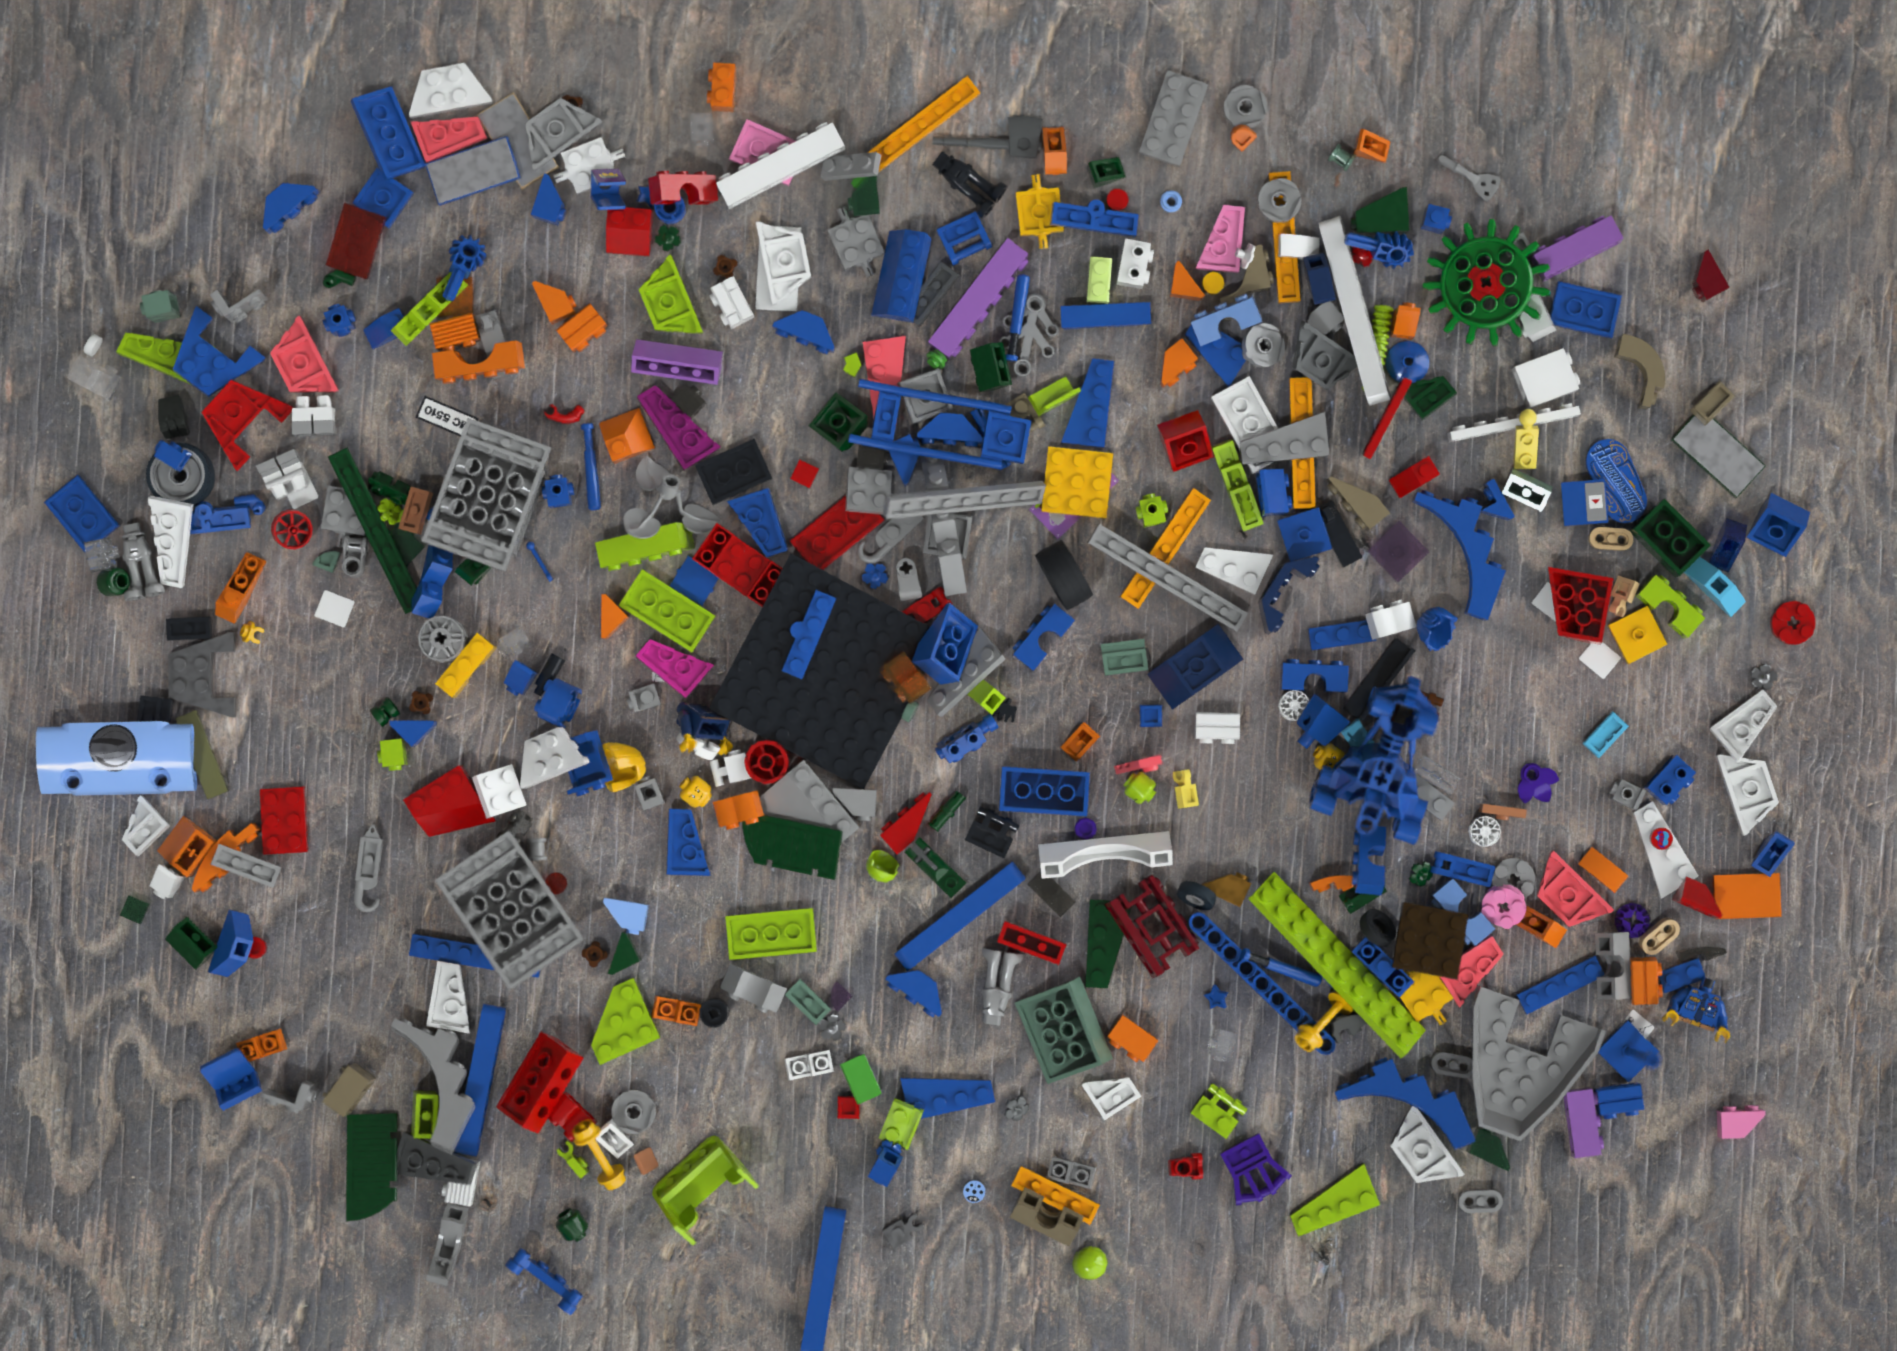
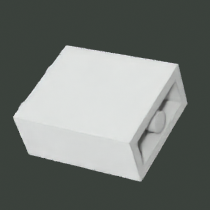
[1511,348,1580,409]

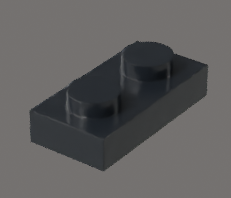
[166,617,212,641]

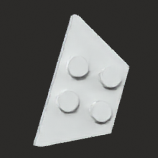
[409,63,493,118]
[756,222,811,305]
[520,727,590,789]
[1715,754,1779,836]
[1390,1106,1465,1183]

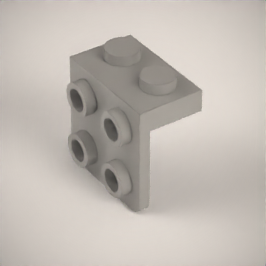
[210,290,268,323]
[261,1080,320,1113]

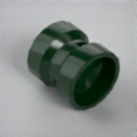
[370,697,401,727]

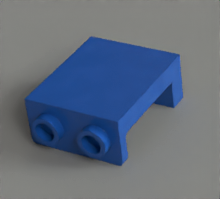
[567,730,613,797]

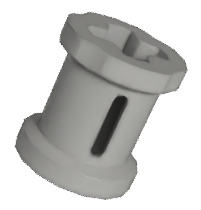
[527,838,547,861]

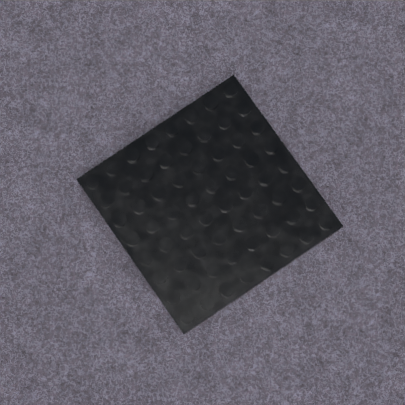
[709,553,930,789]

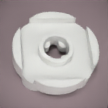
[676,730,720,760]

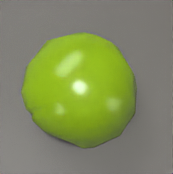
[866,850,899,883]
[1072,1246,1108,1280]

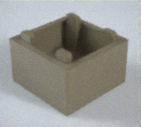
[322,1063,376,1117]

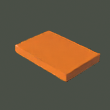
[1713,873,1782,919]

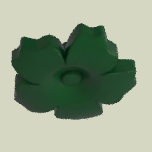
[654,225,681,252]
[1408,861,1433,887]

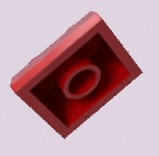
[606,207,653,257]
[1157,410,1214,472]

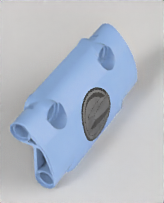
[36,721,197,796]

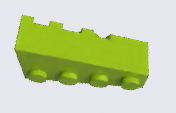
[595,522,695,571]

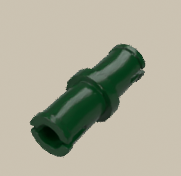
[927,790,966,832]

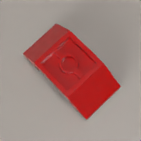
[692,523,783,607]

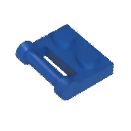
[937,211,992,266]

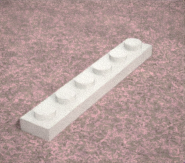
[1447,403,1581,443]

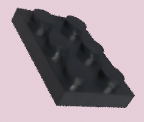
[695,439,772,505]

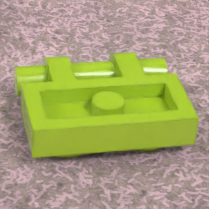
[1190,1083,1248,1139]

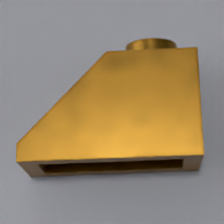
[1201,872,1251,907]

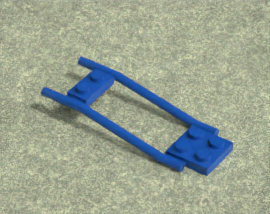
[848,379,1031,470]

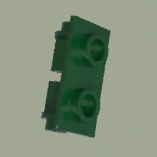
[368,471,412,505]
[1339,885,1387,914]

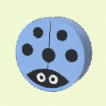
[963,1180,985,1203]

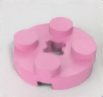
[1481,884,1527,929]

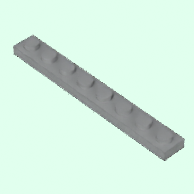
[883,481,1046,519]
[1087,524,1248,632]

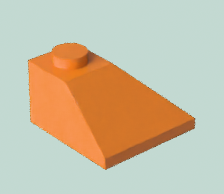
[599,408,655,464]

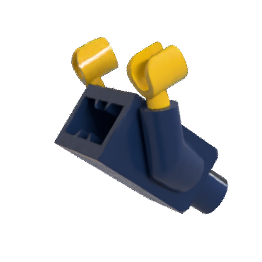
[676,702,733,755]

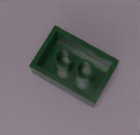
[1629,498,1711,578]

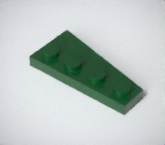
[1085,899,1132,988]

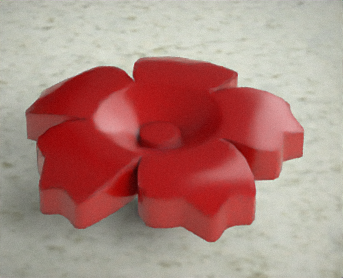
[1352,246,1373,267]

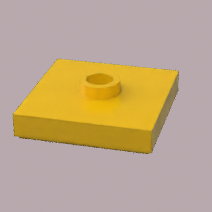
[1608,606,1668,664]

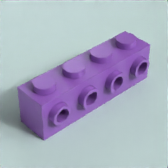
[1531,216,1623,282]
[631,339,723,385]

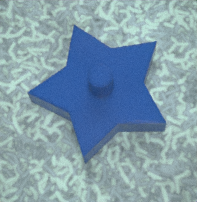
[637,185,653,208]
[1204,984,1229,1009]

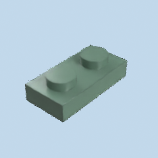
[785,979,831,1025]

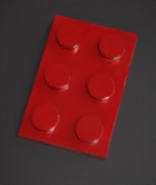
[260,787,308,855]

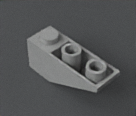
[1291,301,1345,363]

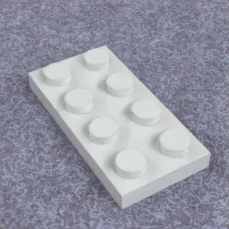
[1211,376,1278,474]

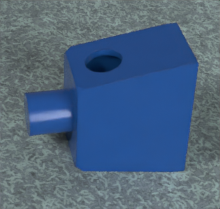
[1297,694,1350,749]

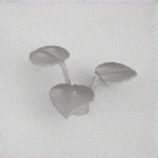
[623,455,721,539]

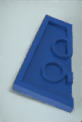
[1184,324,1246,387]
[727,488,789,557]
[666,809,711,876]

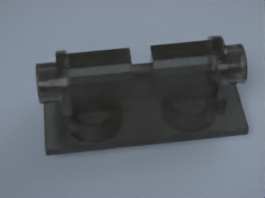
[495,808,533,844]

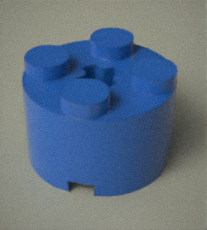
[534,678,582,728]

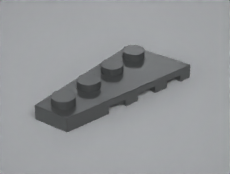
[397,1132,478,1185]

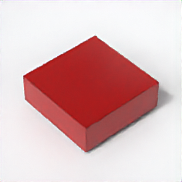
[790,459,819,489]
[837,1096,860,1119]

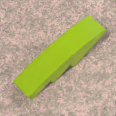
[391,272,468,346]
[1211,439,1264,532]

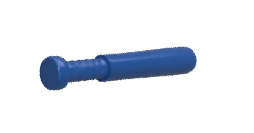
[581,423,601,511]

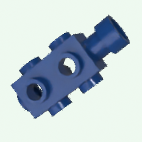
[934,713,999,763]

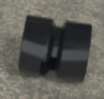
[699,998,730,1028]

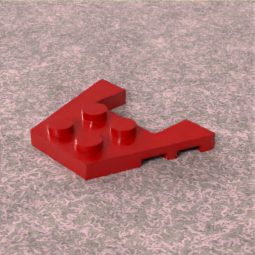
[201,380,294,472]

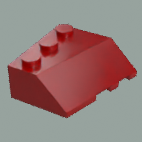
[1548,567,1614,645]
[403,765,496,837]

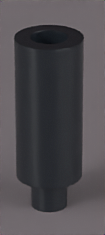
[534,653,565,696]

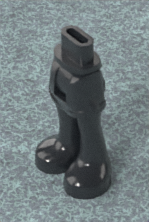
[932,151,1008,219]

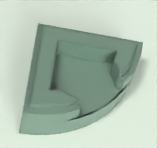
[312,551,341,573]

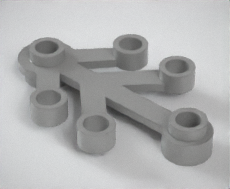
[999,294,1059,377]

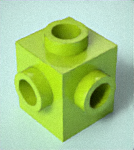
[1135,493,1168,528]

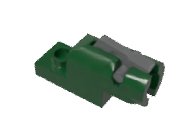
[904,837,966,898]

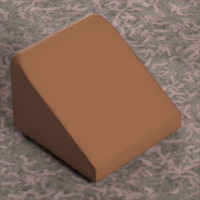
[633,1147,659,1175]

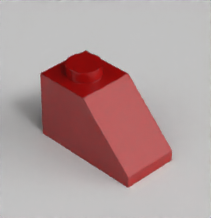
[1388,456,1440,499]

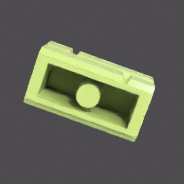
[1086,257,1112,304]

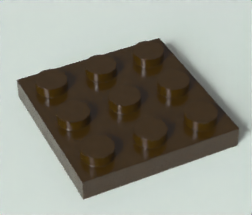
[1391,902,1469,980]

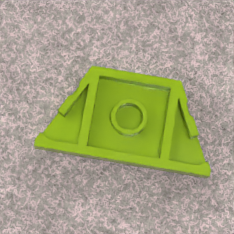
[639,255,703,334]

